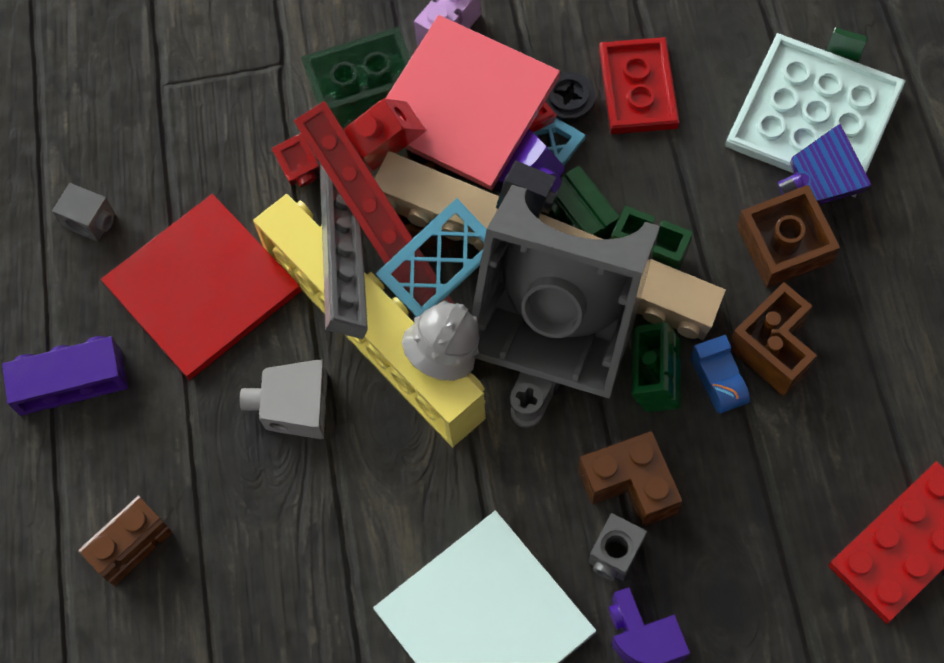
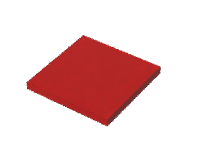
[101,194,302,381]

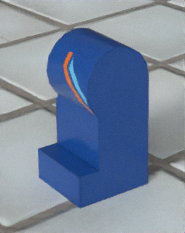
[690,335,750,414]

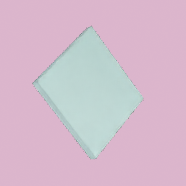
[725,33,906,197]
[373,510,596,663]

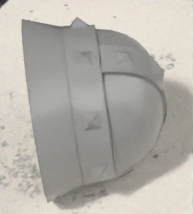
[402,301,480,381]

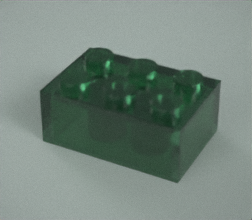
[301,27,411,128]

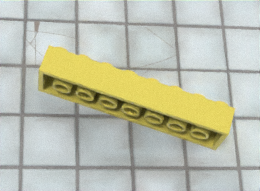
[253,194,486,448]

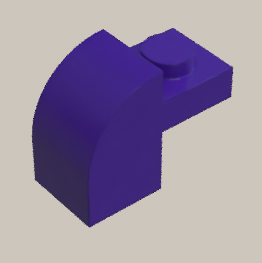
[608,587,690,663]

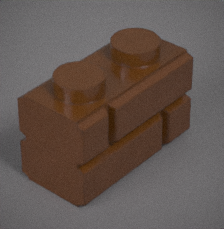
[78,496,173,586]

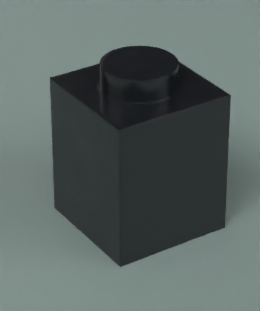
[496,160,557,219]

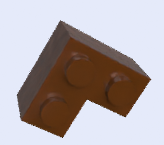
[730,282,817,396]
[578,431,683,527]

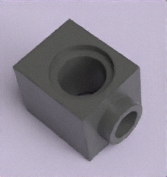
[52,183,115,242]
[588,513,647,581]

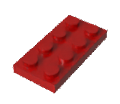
[827,461,944,624]

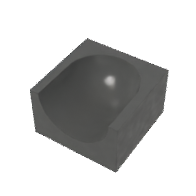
[472,185,660,399]

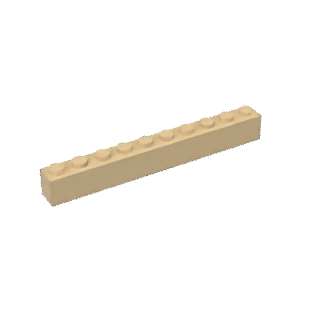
[375,151,726,340]

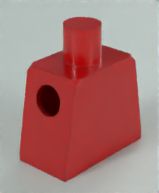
[344,99,427,171]

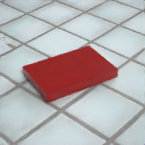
[599,37,679,135]

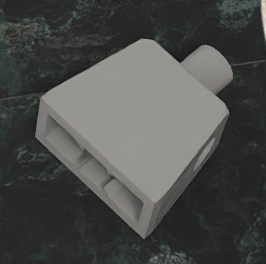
[240,360,327,439]

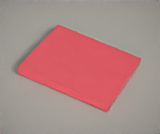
[385,15,560,191]

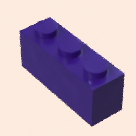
[2,336,128,416]

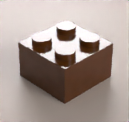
[737,185,840,288]

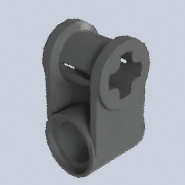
[510,372,560,428]

